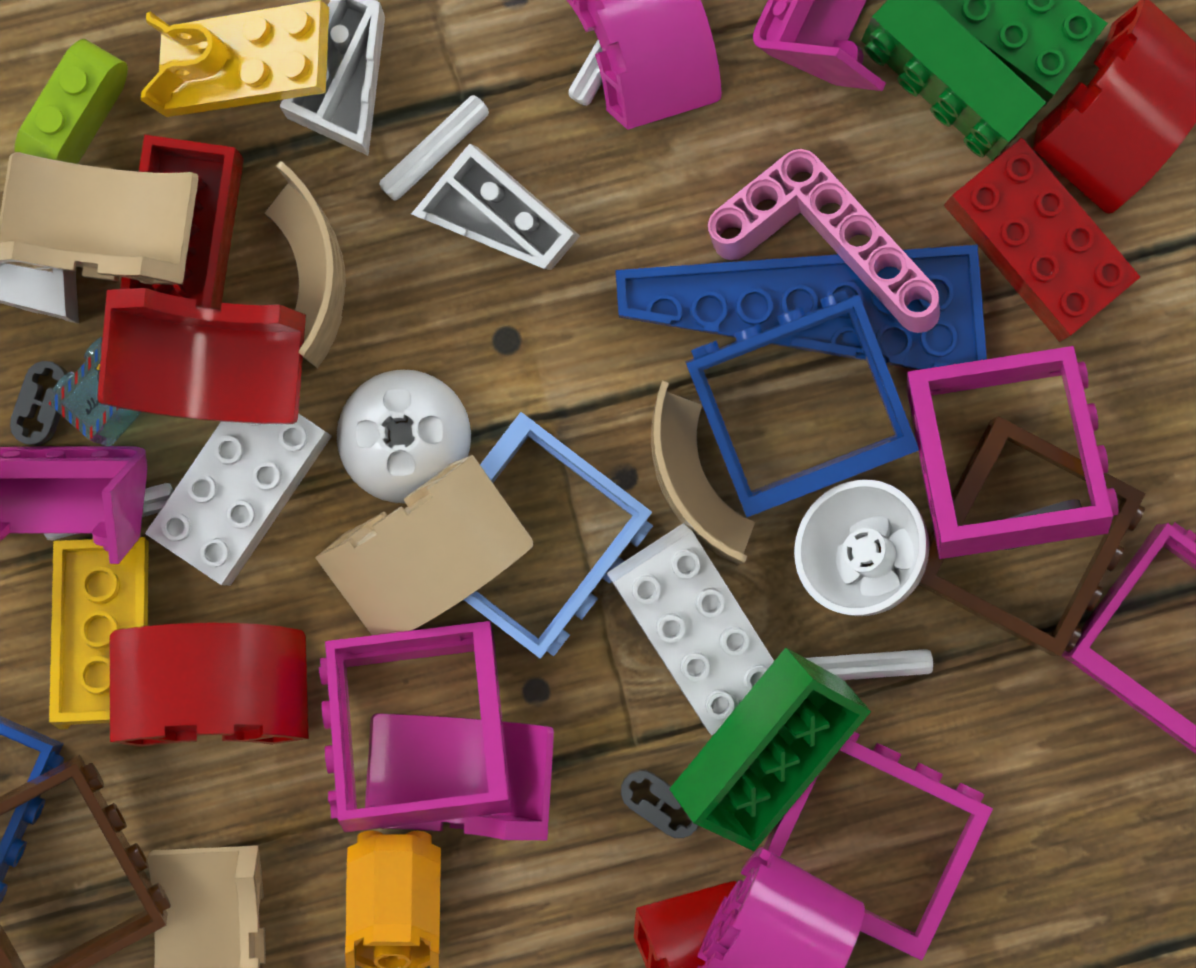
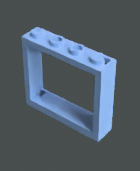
[464,412,653,659]

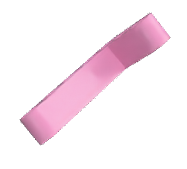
[708,149,940,333]

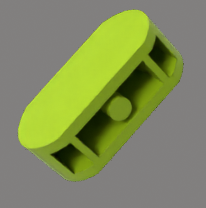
[14,39,128,164]

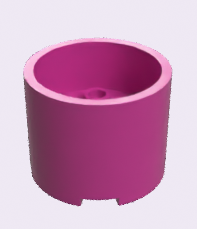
[697,847,865,968]

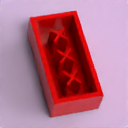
[120,134,244,311]
[944,137,1141,342]

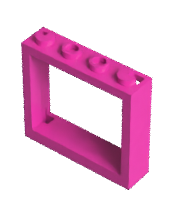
[906,346,1119,559]
[1062,522,1196,754]
[319,621,512,832]
[763,732,993,961]

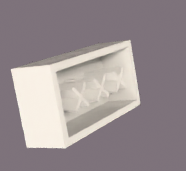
[145,413,332,586]
[606,523,774,736]

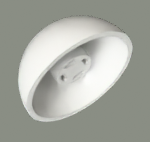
[337,370,471,503]
[794,480,929,616]

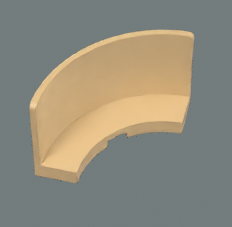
[0,152,198,285]
[265,161,346,369]
[651,380,755,565]
[315,455,533,635]
[148,846,266,968]

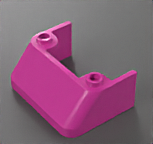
[753,0,886,91]
[0,446,148,564]

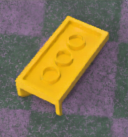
[141,0,329,117]
[49,537,149,730]

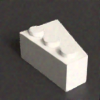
[280,0,385,156]
[411,143,580,270]
[0,263,79,324]

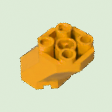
[345,830,441,968]

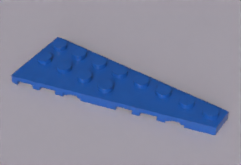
[615,245,987,370]

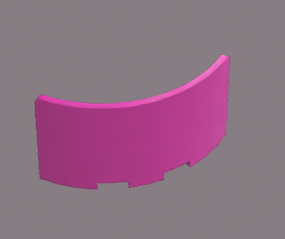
[566,0,722,130]
[365,713,554,841]

